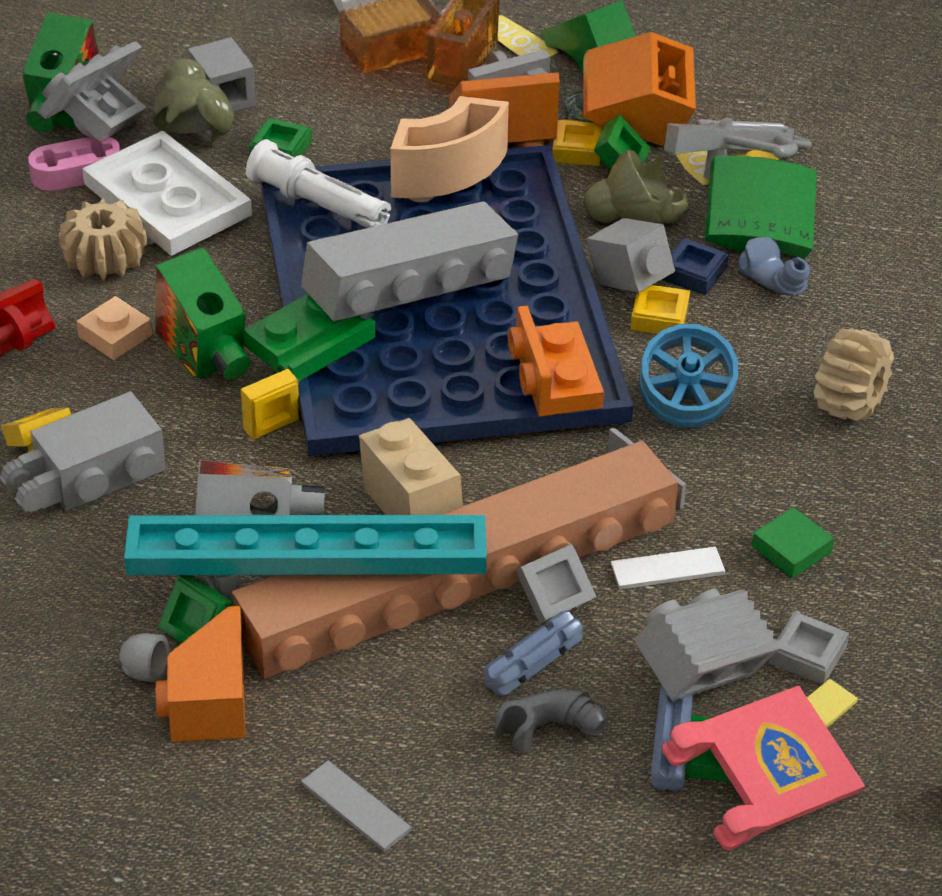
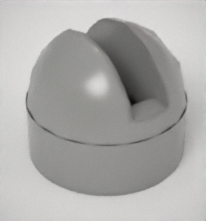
[119,633,170,683]

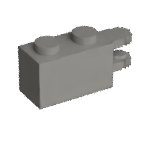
[0,391,166,513]

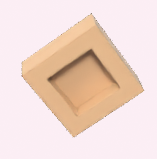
[76,296,152,360]

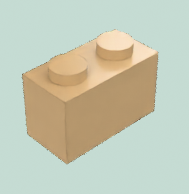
[359,418,463,515]

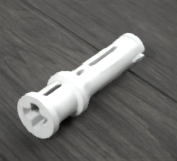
[246,139,391,228]

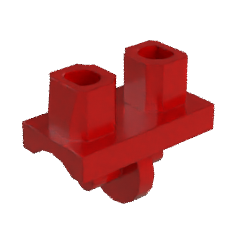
[0,278,56,355]

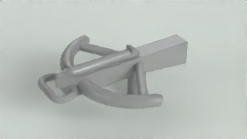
[664,117,811,178]

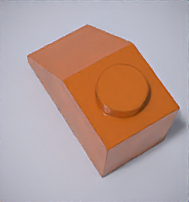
[156,606,245,742]

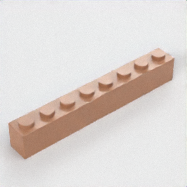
[232,440,678,679]

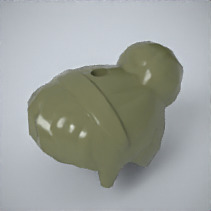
[153,57,235,146]
[583,150,690,224]

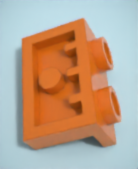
[508,306,604,417]

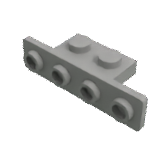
[38,41,147,142]

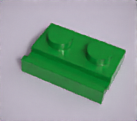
[243,294,375,382]

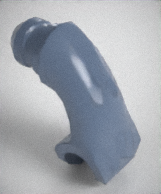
[737,237,810,295]

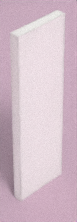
[611,546,725,590]

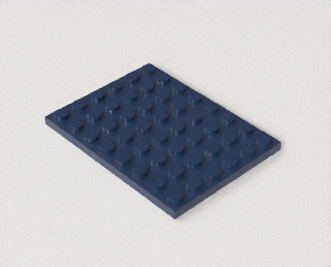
[260,145,633,456]

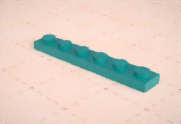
[124,515,487,575]

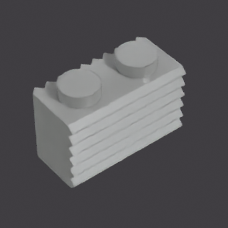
[634,588,780,702]

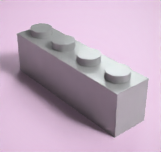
[301,201,518,321]

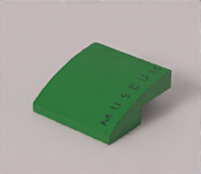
[704,156,817,259]

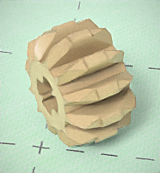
[59,198,147,281]
[814,328,894,421]

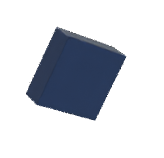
[661,238,729,295]

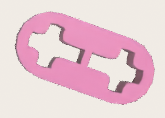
[28,137,120,191]

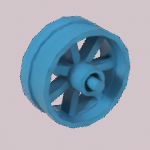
[639,324,738,428]

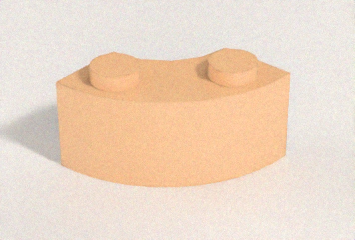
[391,96,509,202]

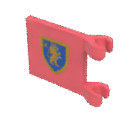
[661,685,865,851]

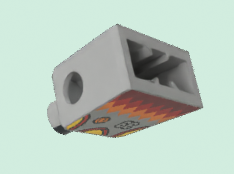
[195,461,325,515]

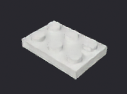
[82,131,252,256]

